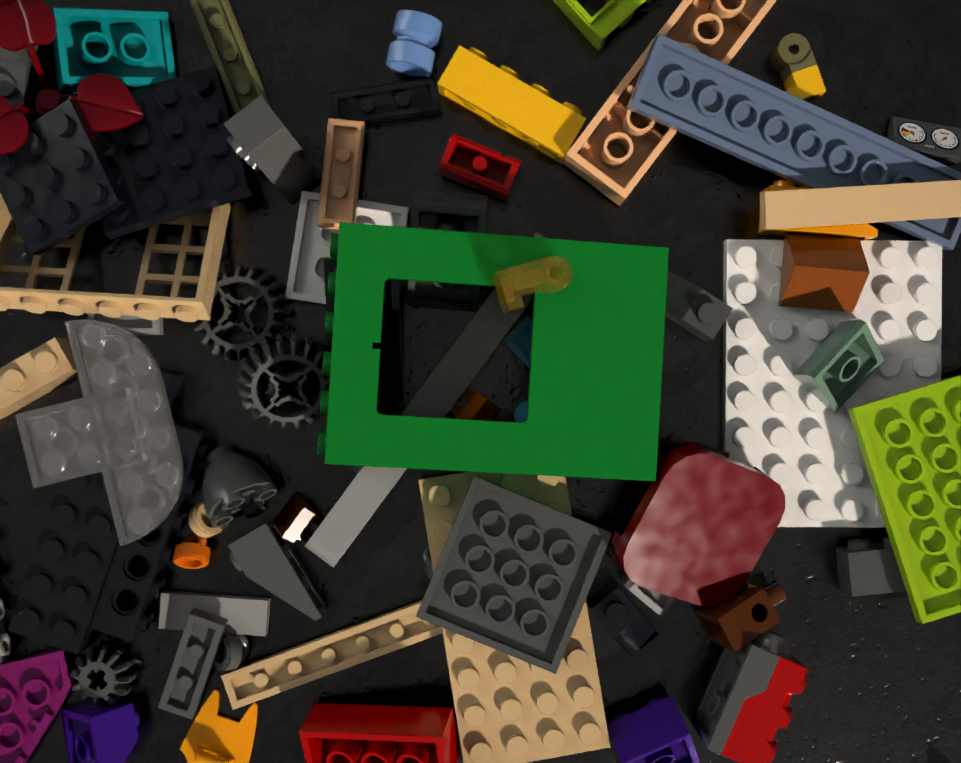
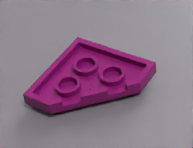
[0,649,77,763]

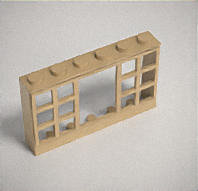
[0,193,231,322]

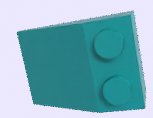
[52,8,176,94]

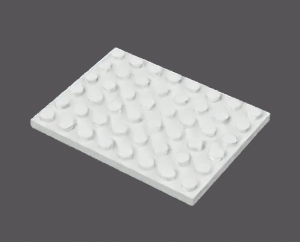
[722,239,942,528]

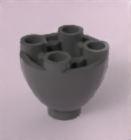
[202,446,277,528]

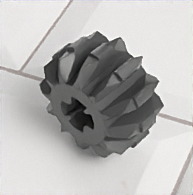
[70,642,137,708]

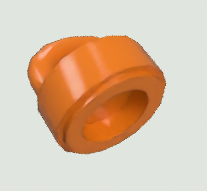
[172,533,211,569]

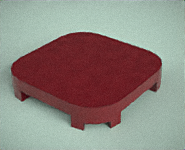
[611,441,785,607]

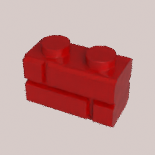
[439,133,521,202]

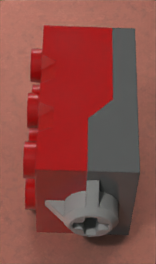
[692,629,808,763]

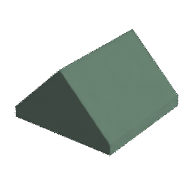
[793,319,884,413]

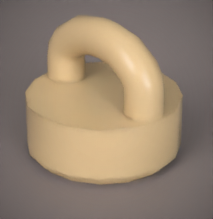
[188,502,225,538]

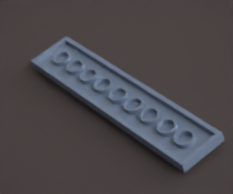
[626,34,961,250]

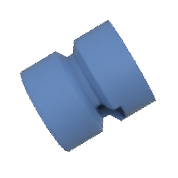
[386,10,442,77]

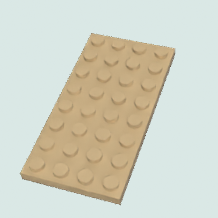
[418,472,610,763]

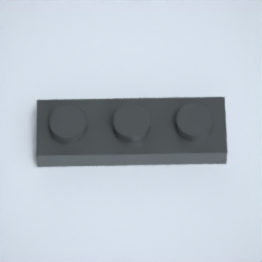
[158,608,228,720]

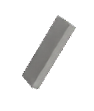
[158,590,271,636]

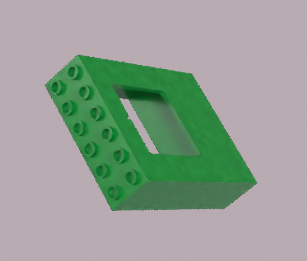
[317,222,669,481]

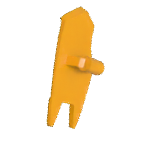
[180,689,258,763]

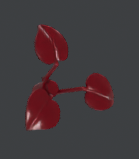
[0,0,143,156]

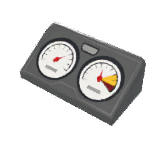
[887,116,961,165]

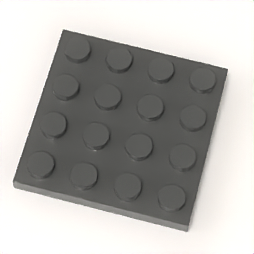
[416,475,612,674]

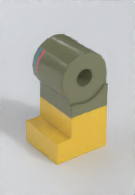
[770,33,826,103]

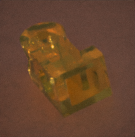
[491,256,573,314]

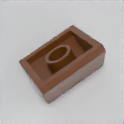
[779,233,870,312]

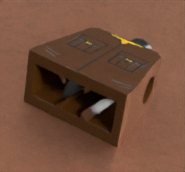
[693,580,786,652]

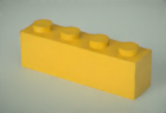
[437,45,587,164]

